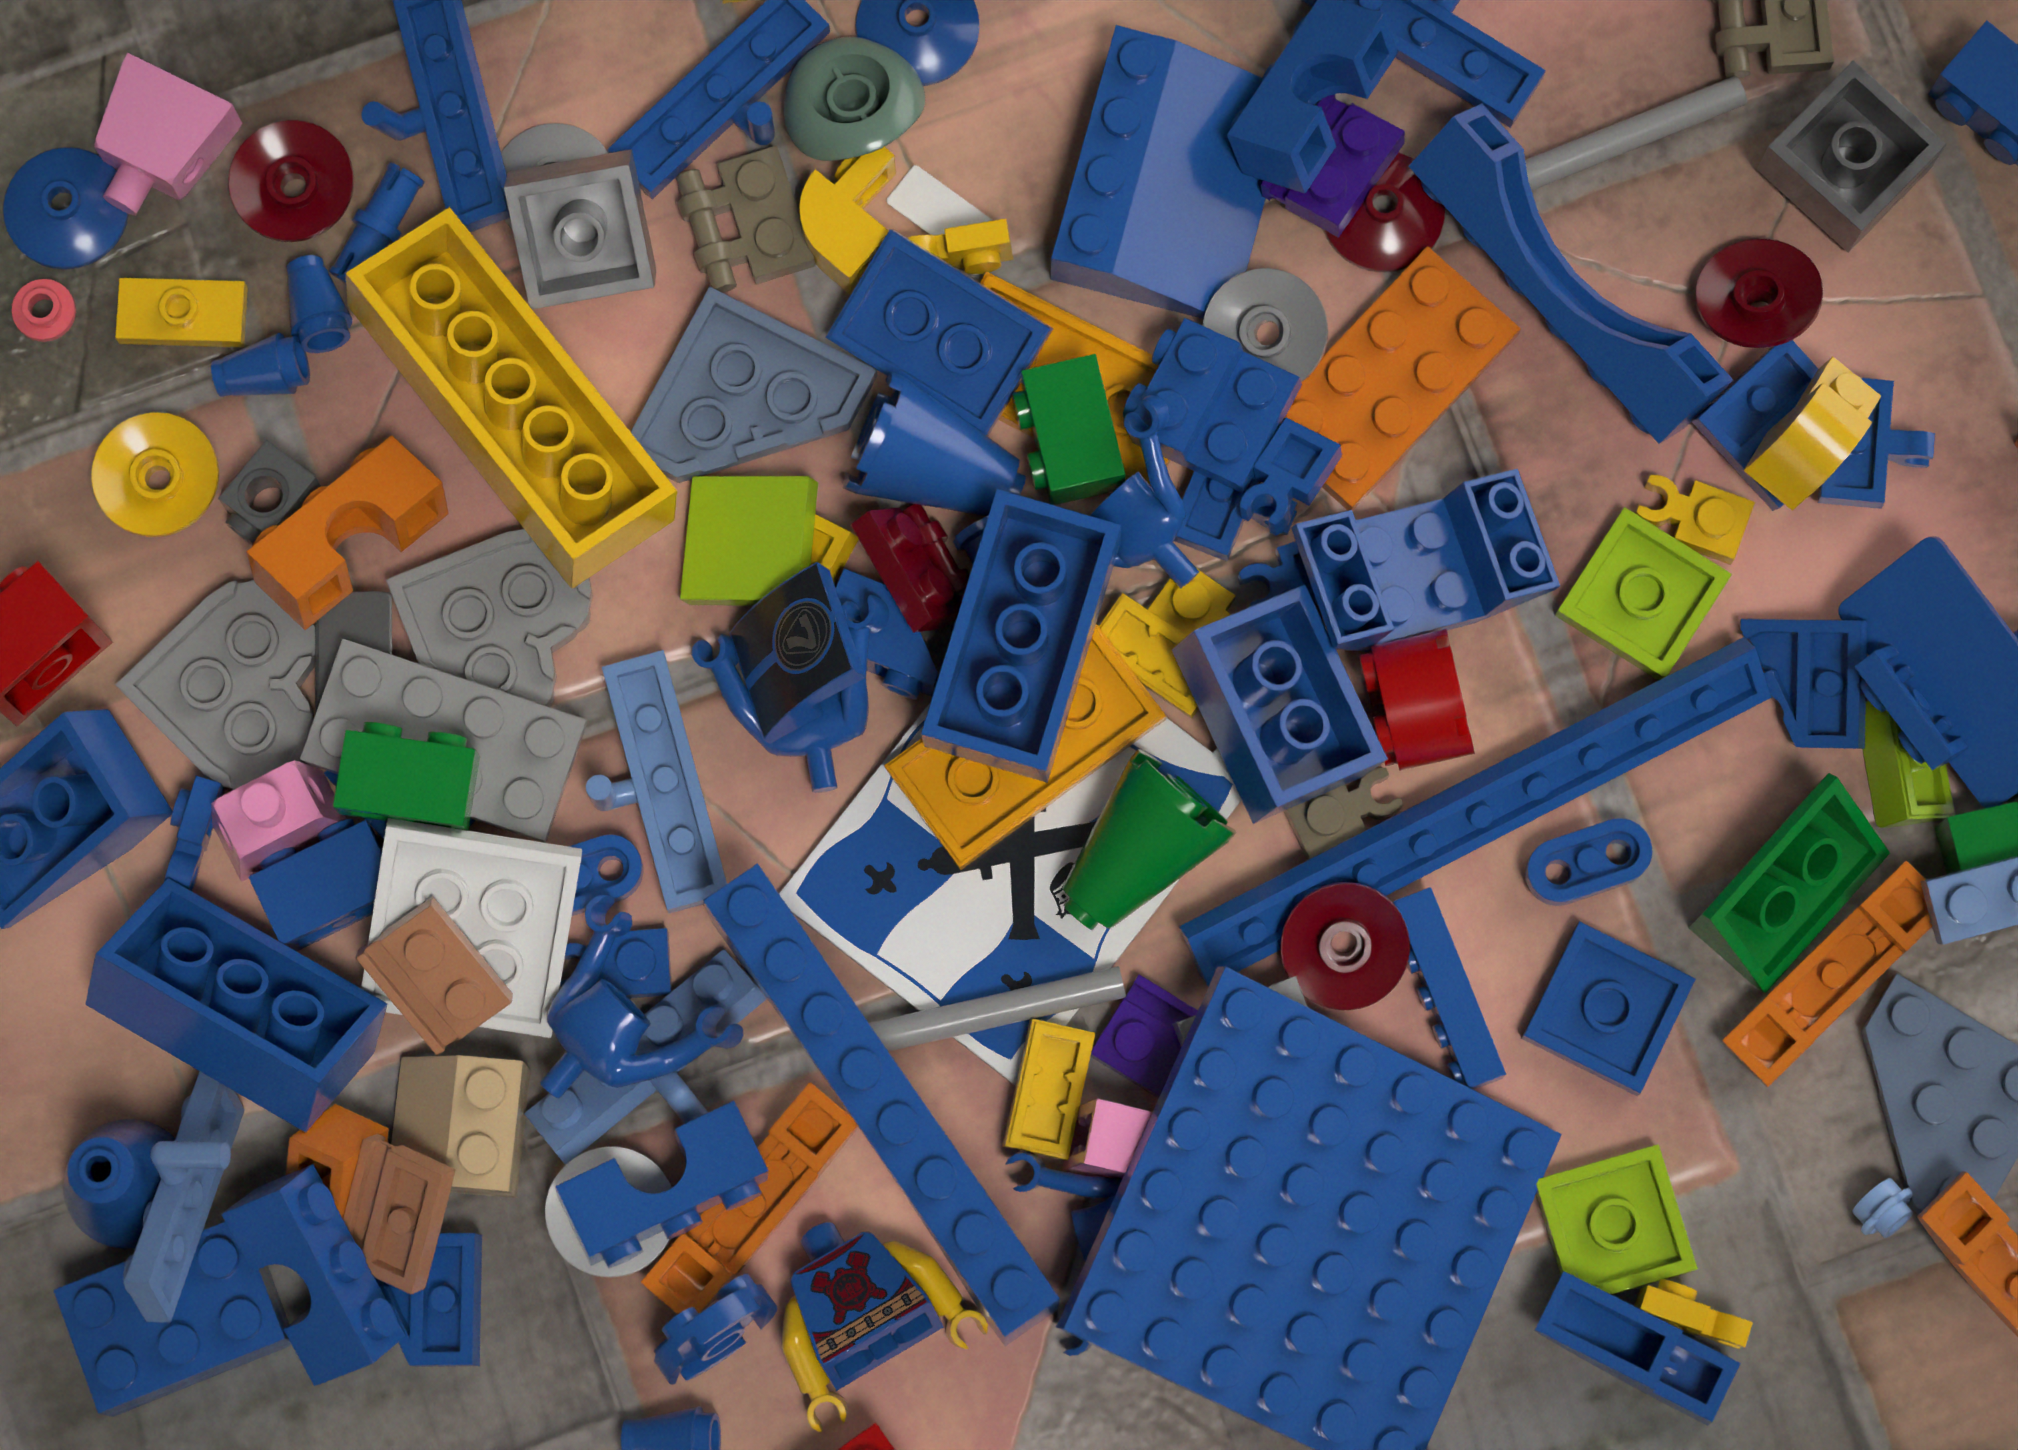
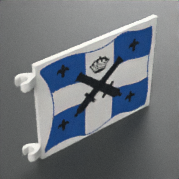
[779,702,1242,1086]

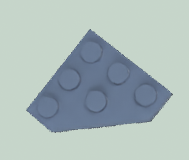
[631,286,878,483]
[1861,973,2018,1214]

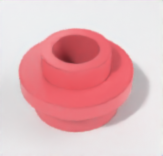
[12,279,76,342]

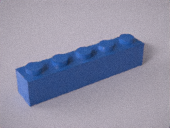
[1393,887,1506,1090]

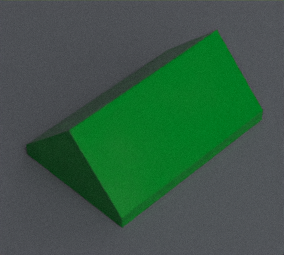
[1689,773,1890,993]

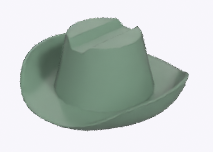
[784,36,925,161]

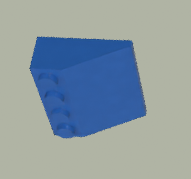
[1051,25,1266,319]

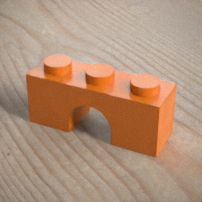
[246,435,449,630]

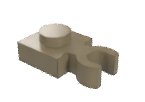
[1284,768,1403,860]

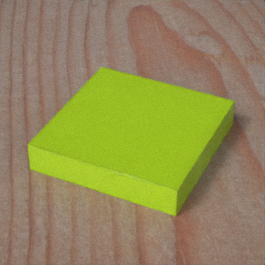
[680,476,818,606]
[1555,507,1732,681]
[1536,1144,1698,1295]

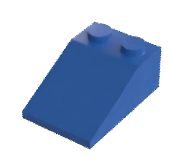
[0,709,173,929]

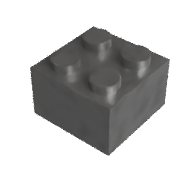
[1757,60,1947,253]
[504,149,657,310]

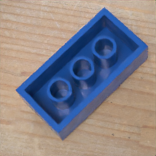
[921,489,1121,783]
[85,878,387,1132]

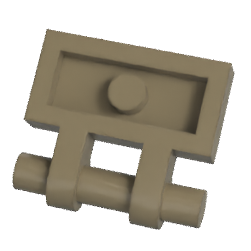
[1712,0,1834,78]
[676,145,815,293]

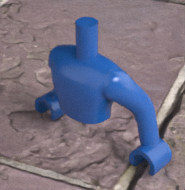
[692,595,889,793]
[540,895,743,1099]

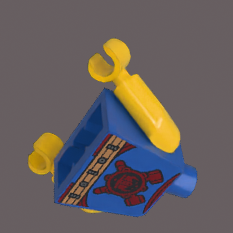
[781,1222,988,1432]

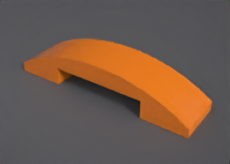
[1721,860,1932,1087]
[640,1082,858,1314]
[1917,1171,2018,1337]

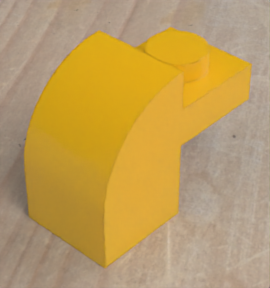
[800,147,896,295]
[1744,356,1881,511]

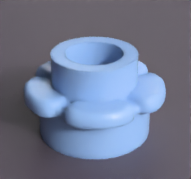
[1852,1178,1913,1238]

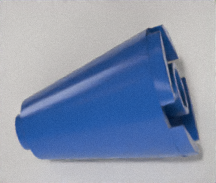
[843,372,1026,516]
[63,1119,175,1249]

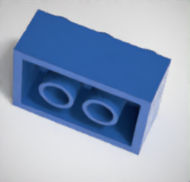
[1172,584,1387,824]
[53,1222,292,1417]

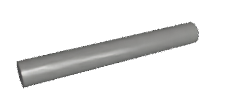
[1525,76,1747,190]
[869,966,1126,1052]

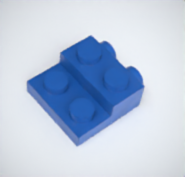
[1123,318,1302,494]

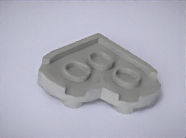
[386,529,593,707]
[115,580,315,792]

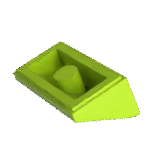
[1863,700,1955,828]

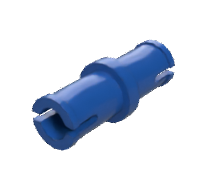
[329,163,424,283]

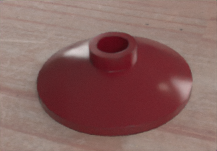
[228,120,354,242]
[1323,153,1445,272]
[1696,239,1823,348]
[1280,882,1410,1010]

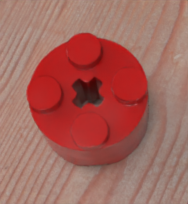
[1360,629,1475,771]

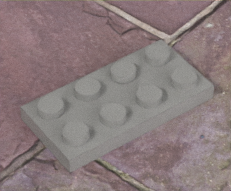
[300,638,587,843]

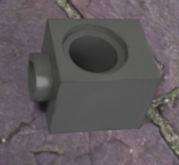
[218,439,322,545]

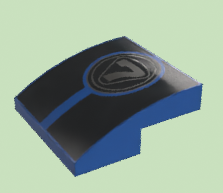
[730,562,865,743]

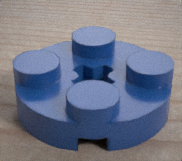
[654,1274,778,1385]

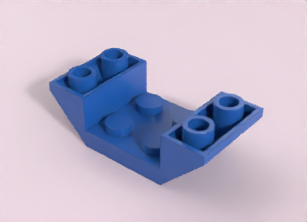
[1291,468,1560,652]

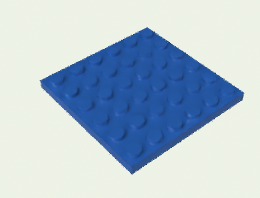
[1056,966,1562,1450]

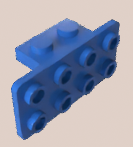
[1838,536,2018,808]

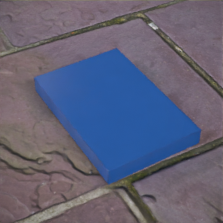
[825,229,1054,436]

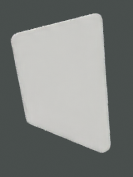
[887,165,993,236]

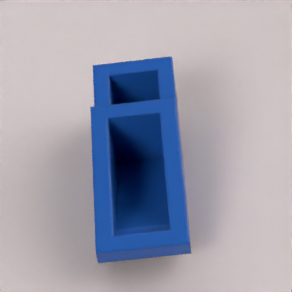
[1534,1271,1741,1426]

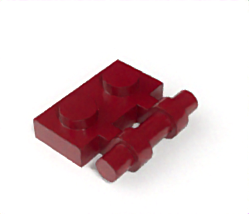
[850,504,970,633]

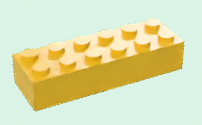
[346,207,677,589]

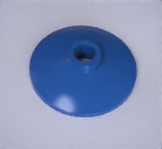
[856,0,980,86]
[3,148,129,269]

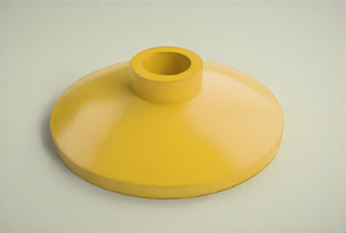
[91,412,219,537]

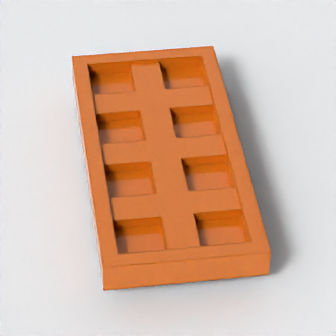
[1282,246,1521,511]

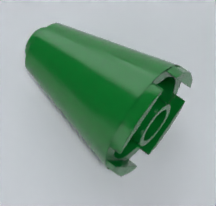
[1062,749,1236,930]

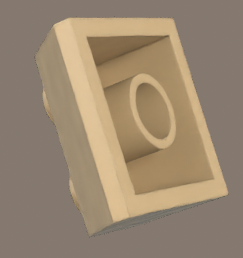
[391,1055,531,1198]

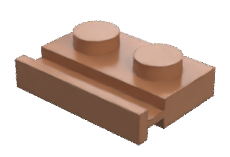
[356,896,513,1056]
[343,1134,456,1295]

